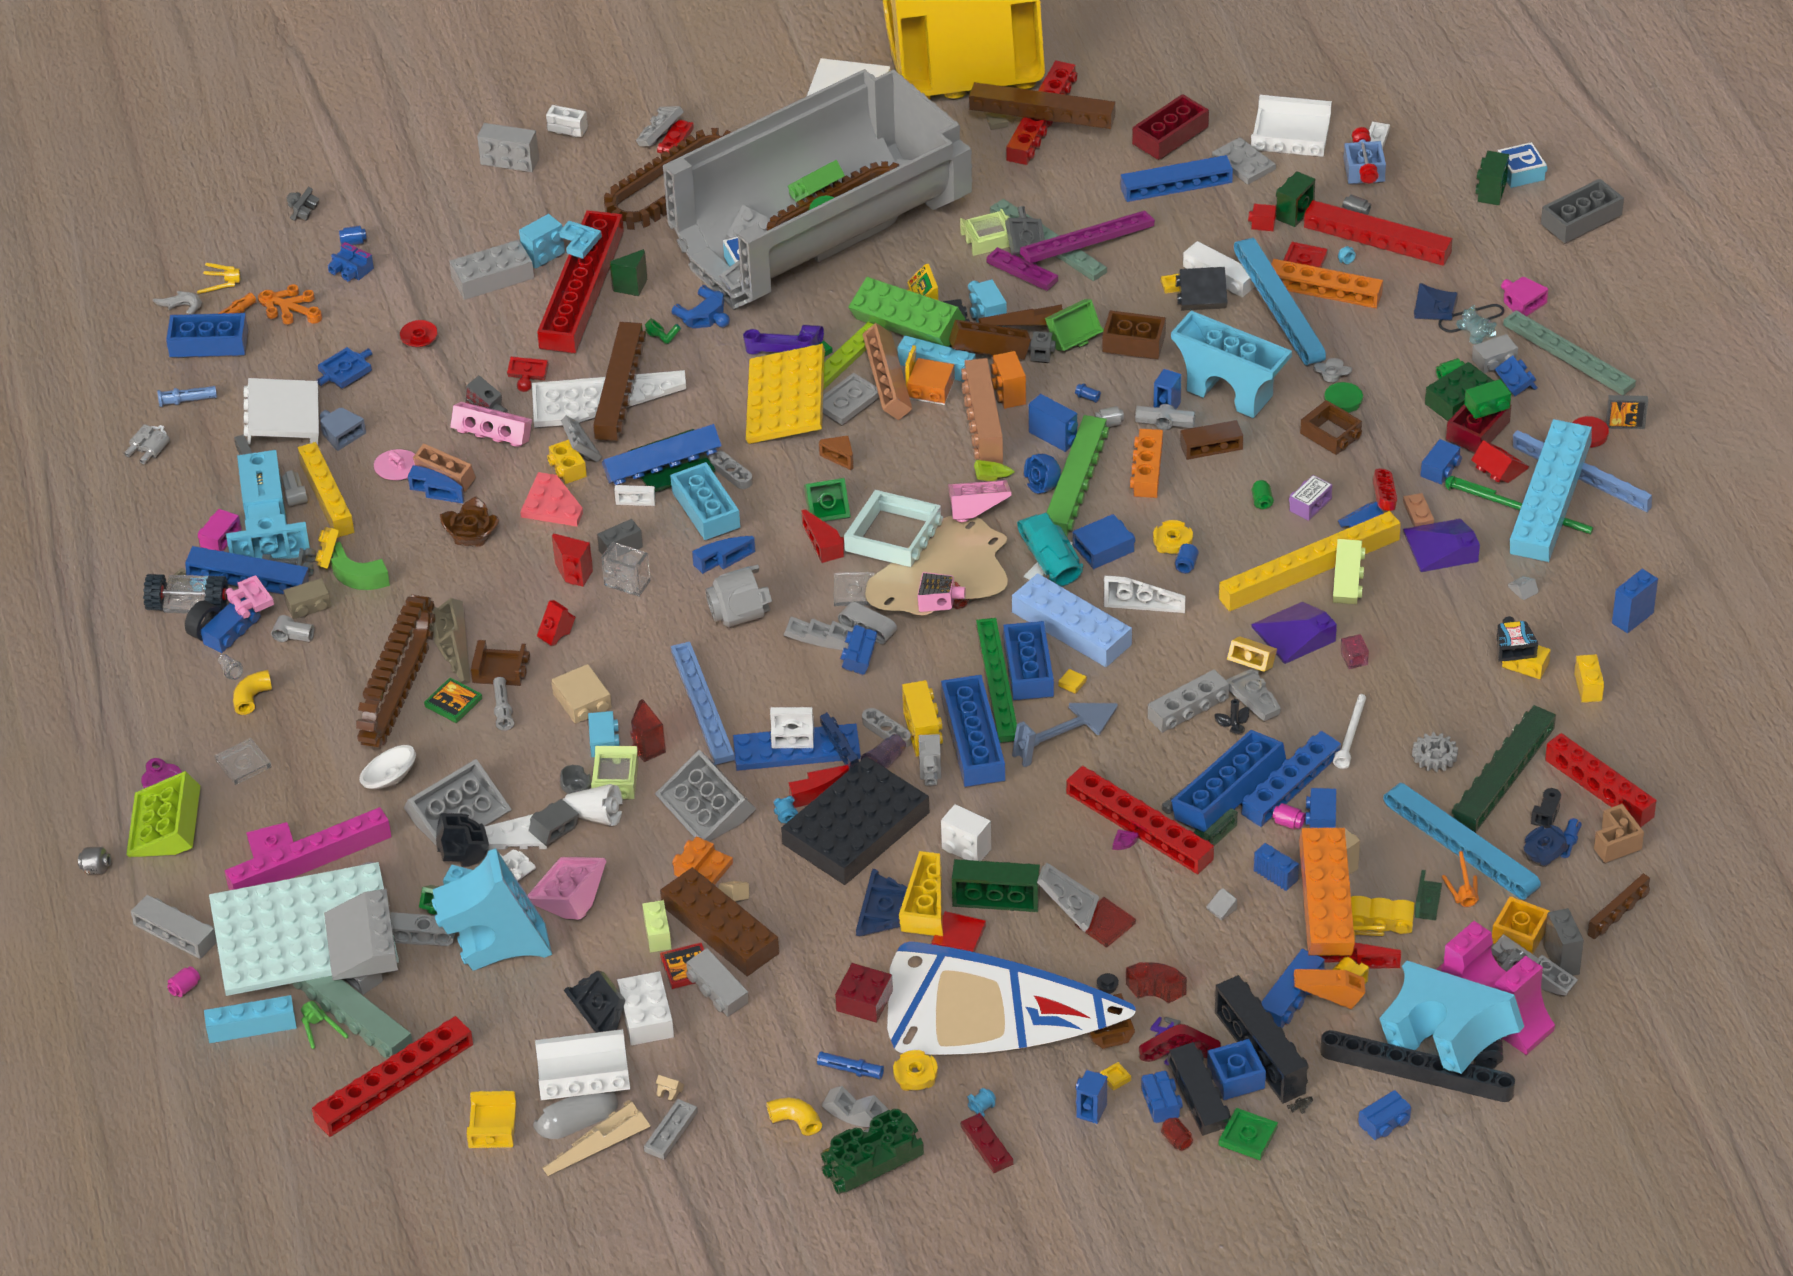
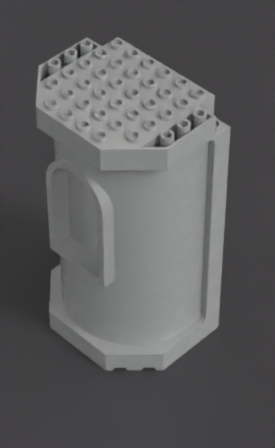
[663,69,973,309]

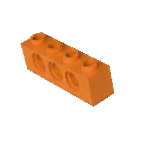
[1130,429,1163,498]

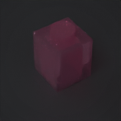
[1341,634,1369,669]

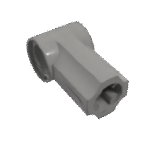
[282,470,308,507]
[271,615,315,642]

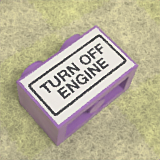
[1289,475,1332,521]

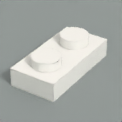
[1369,122,1390,149]
[614,485,656,506]

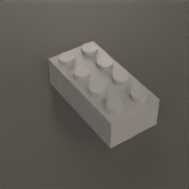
[449,240,534,300]

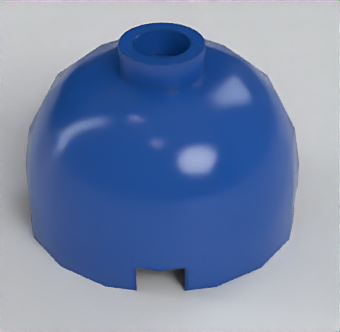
[1024,454,1061,494]

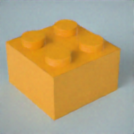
[1492,896,1550,954]

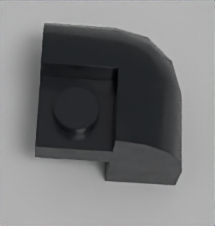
[436,813,489,867]

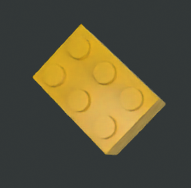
[902,680,943,757]

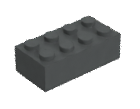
[1541,179,1624,243]

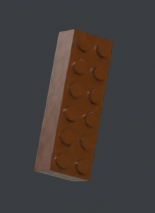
[660,867,779,977]

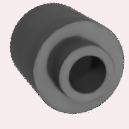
[1342,194,1371,215]

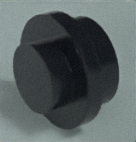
[1097,973,1119,994]

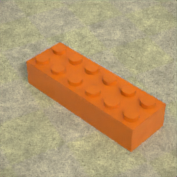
[1299,828,1355,955]

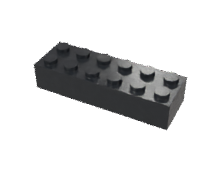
[1215,975,1309,1104]

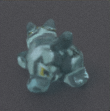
[1456,305,1497,344]

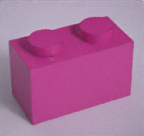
[198,509,241,551]

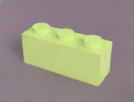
[1333,539,1365,604]

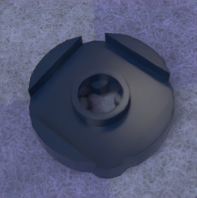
[1524,825,1568,866]

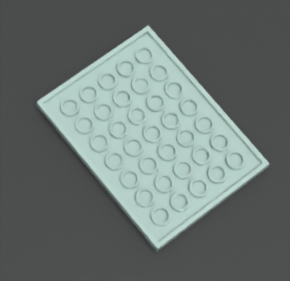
[209,862,399,996]

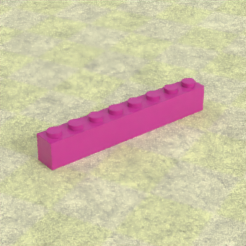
[224,807,391,890]

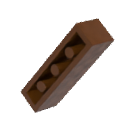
[949,319,1031,360]

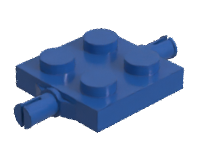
[317,347,372,388]

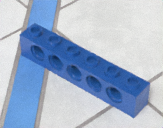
[1241,730,1341,827]

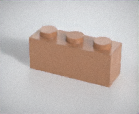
[413,443,476,492]

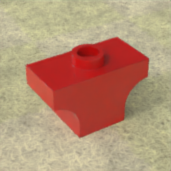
[537,600,576,646]

